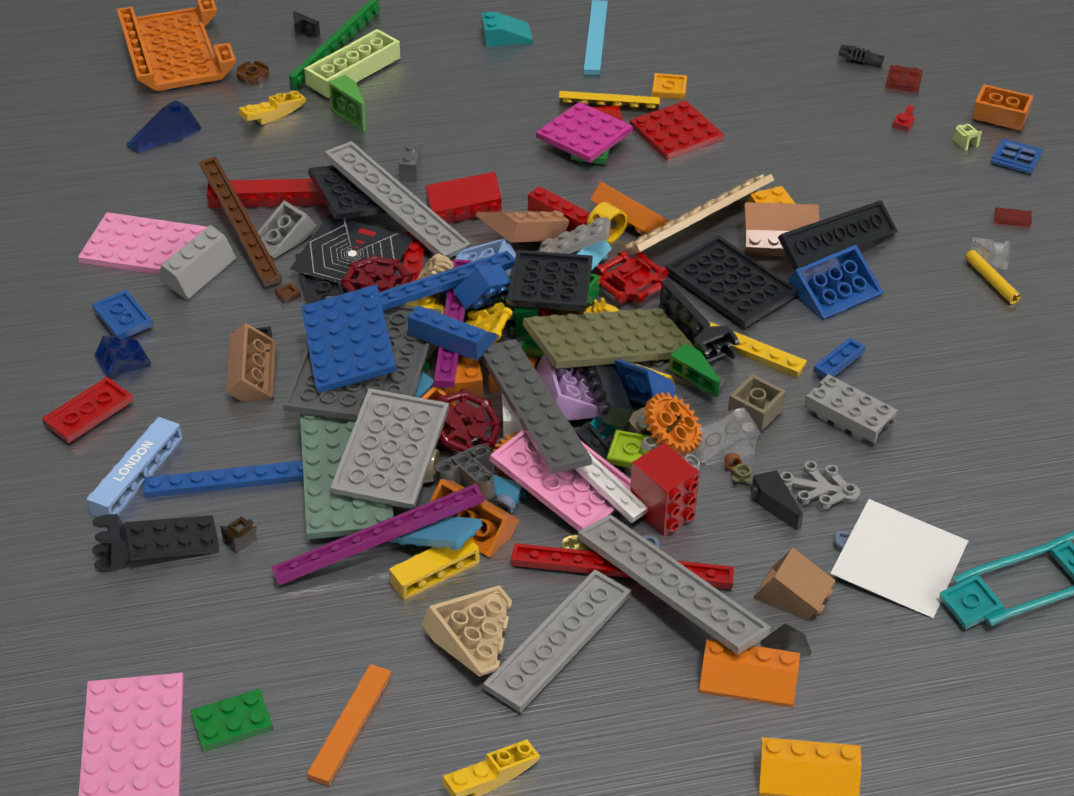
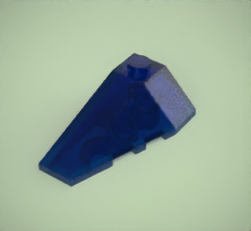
[126,100,201,153]

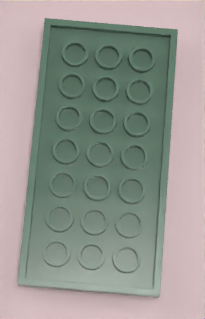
[300,413,393,539]

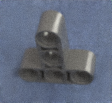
[435,444,496,500]

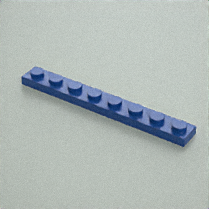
[379,251,515,311]
[144,460,304,498]

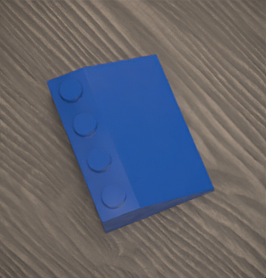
[788,245,884,320]

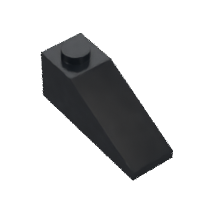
[750,470,803,530]

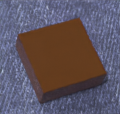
[275,282,301,304]

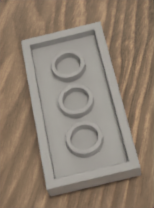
[539,217,611,254]

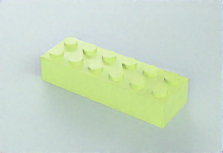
[304,29,400,98]

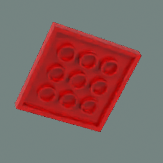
[630,100,724,160]

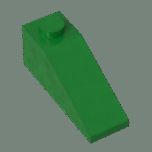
[669,343,721,397]

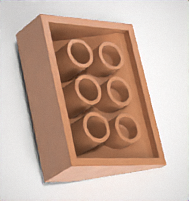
[744,202,820,256]
[476,211,569,242]

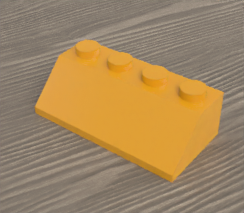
[759,737,861,796]

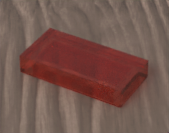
[994,207,1032,227]

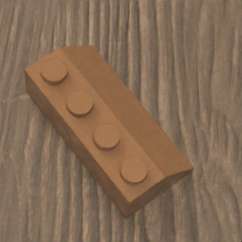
[226,323,276,401]

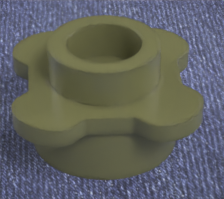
[732,464,753,483]

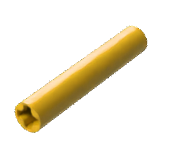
[965,250,1021,304]

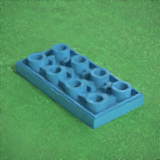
[389,516,482,550]

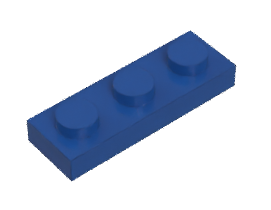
[813,338,866,378]

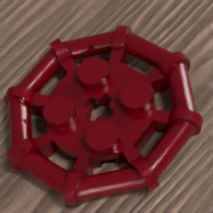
[341,254,412,292]
[436,389,503,452]

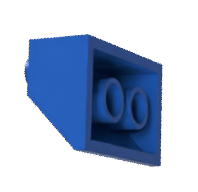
[615,359,676,405]

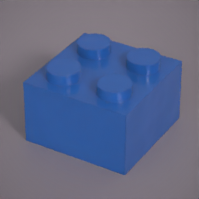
[453,264,511,309]

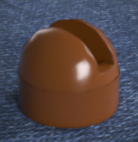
[724,453,742,471]

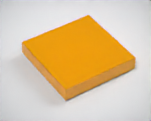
[652,73,687,99]

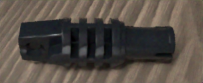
[839,45,885,66]

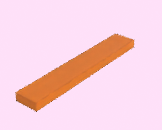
[307,664,392,786]

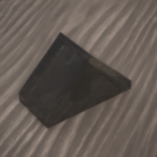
[760,623,812,657]

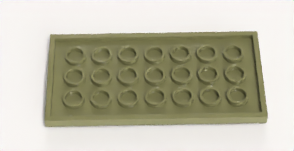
[523,308,694,369]

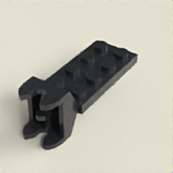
[659,279,739,362]
[92,514,219,571]

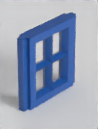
[990,138,1043,174]

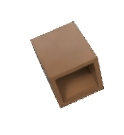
[753,547,836,620]

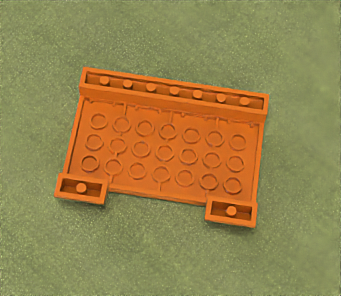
[117,0,236,91]

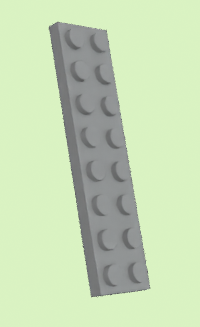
[483,570,631,713]

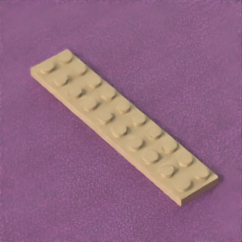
[618,174,774,256]

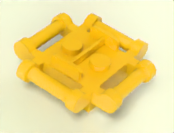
[459,302,512,355]

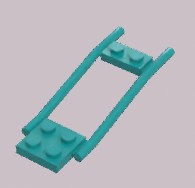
[939,530,1074,630]

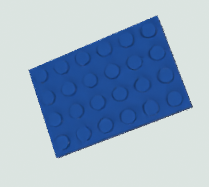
[301,285,397,394]

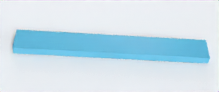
[584,0,608,75]

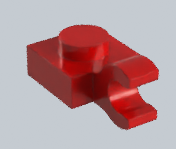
[892,105,915,132]

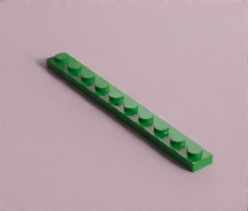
[289,0,380,91]

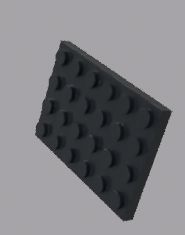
[665,235,799,328]

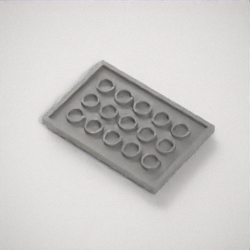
[330,388,449,509]

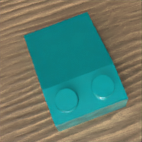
[481,11,533,47]

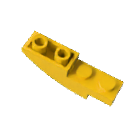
[238,91,306,125]
[441,739,540,796]

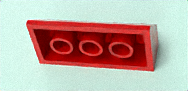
[425,171,502,224]
[528,186,599,232]

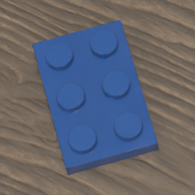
[92,290,153,341]

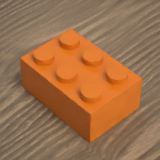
[972,84,1033,131]

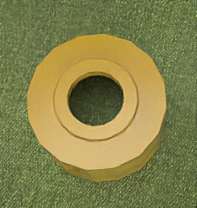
[587,202,628,244]

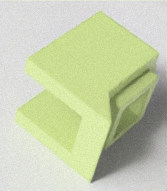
[953,123,982,151]

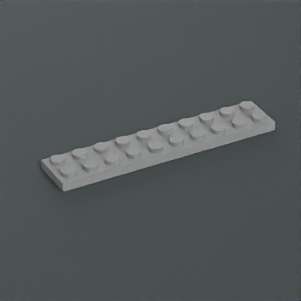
[324,141,471,258]
[578,515,771,654]

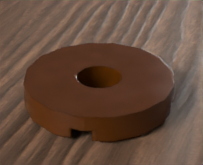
[236,61,270,84]

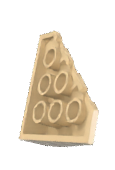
[421,585,512,677]

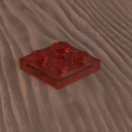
[885,65,923,93]

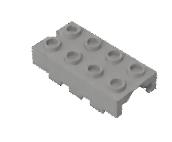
[805,374,898,443]

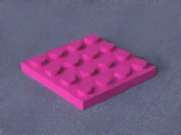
[536,102,633,163]

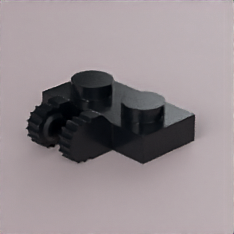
[575,421,614,461]

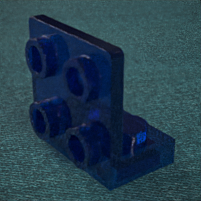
[94,336,151,379]

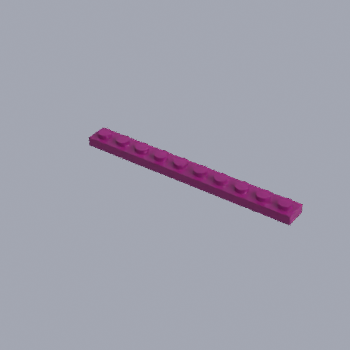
[434,259,471,388]
[271,484,485,586]

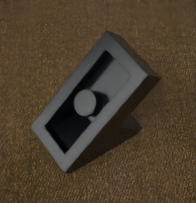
[293,11,320,38]

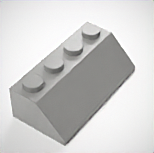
[158,225,236,301]

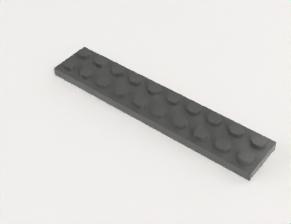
[481,339,592,474]

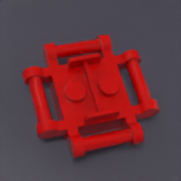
[594,251,668,304]

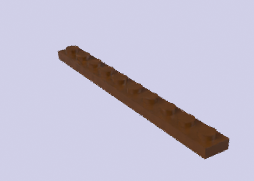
[199,156,282,287]

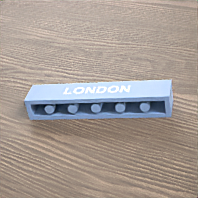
[86,417,182,517]

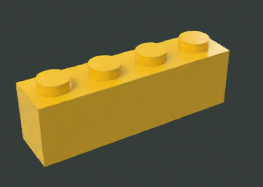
[389,538,480,600]

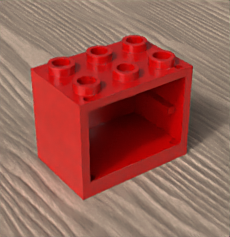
[630,443,700,536]

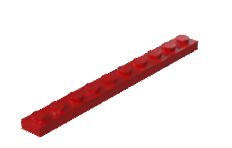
[511,543,734,589]

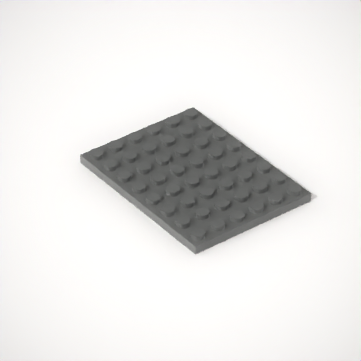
[283,296,441,420]

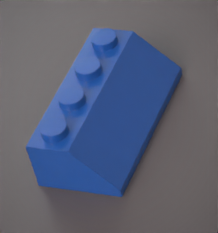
[407,305,497,361]

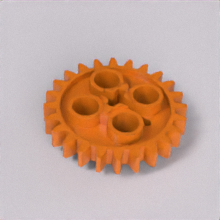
[643,392,703,456]

